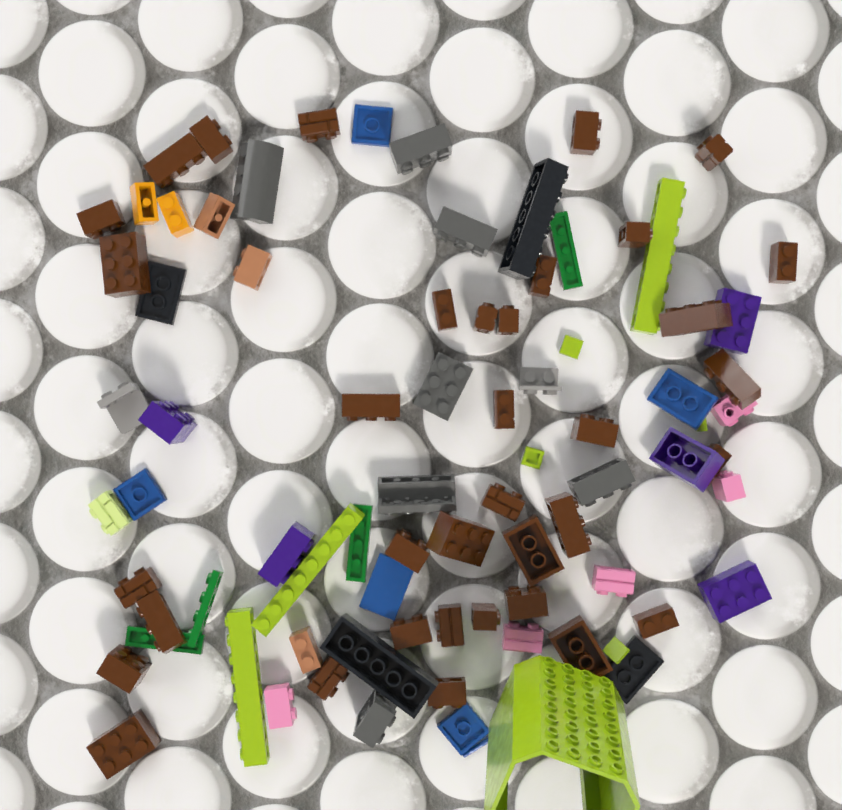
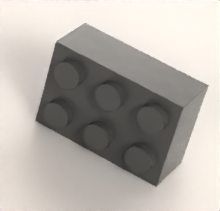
[389,123,452,175]
[434,206,498,258]
[413,352,473,421]
[567,458,635,507]
[353,689,397,748]

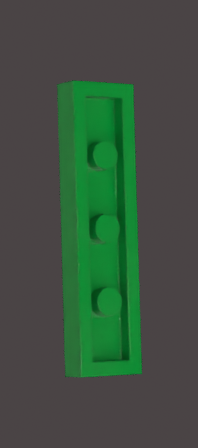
[549,211,583,291]
[346,503,373,583]
[186,570,223,648]
[125,625,205,655]

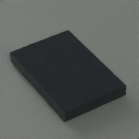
[135,260,187,326]
[604,635,664,704]

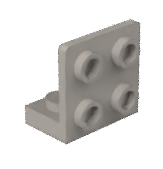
[519,367,562,395]

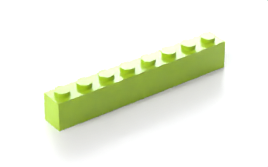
[630,177,687,335]
[251,502,365,637]
[225,607,270,767]

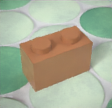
[193,193,235,239]
[233,244,272,291]
[289,626,323,674]

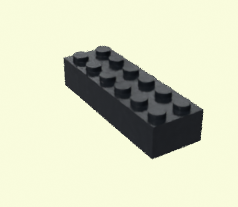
[498,158,569,280]
[320,613,439,719]

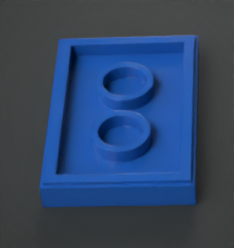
[647,368,718,431]
[359,553,414,620]

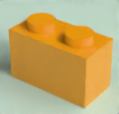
[130,182,159,225]
[156,191,194,238]

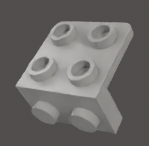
[97,381,149,434]

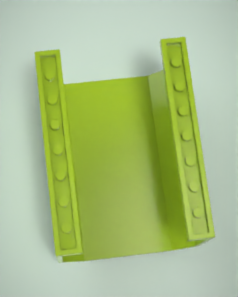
[484,655,641,810]

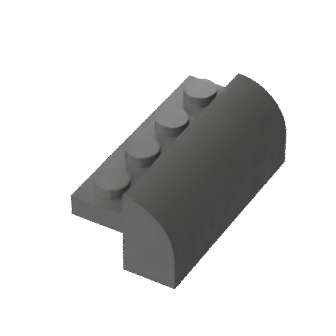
[230,140,284,224]
[378,474,456,515]

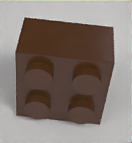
[570,414,619,448]
[384,528,430,574]
[504,584,549,621]
[96,644,152,694]

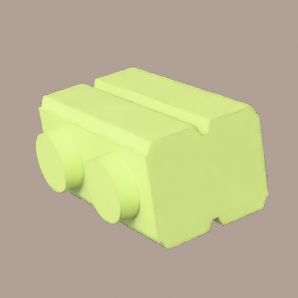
[88,490,133,536]

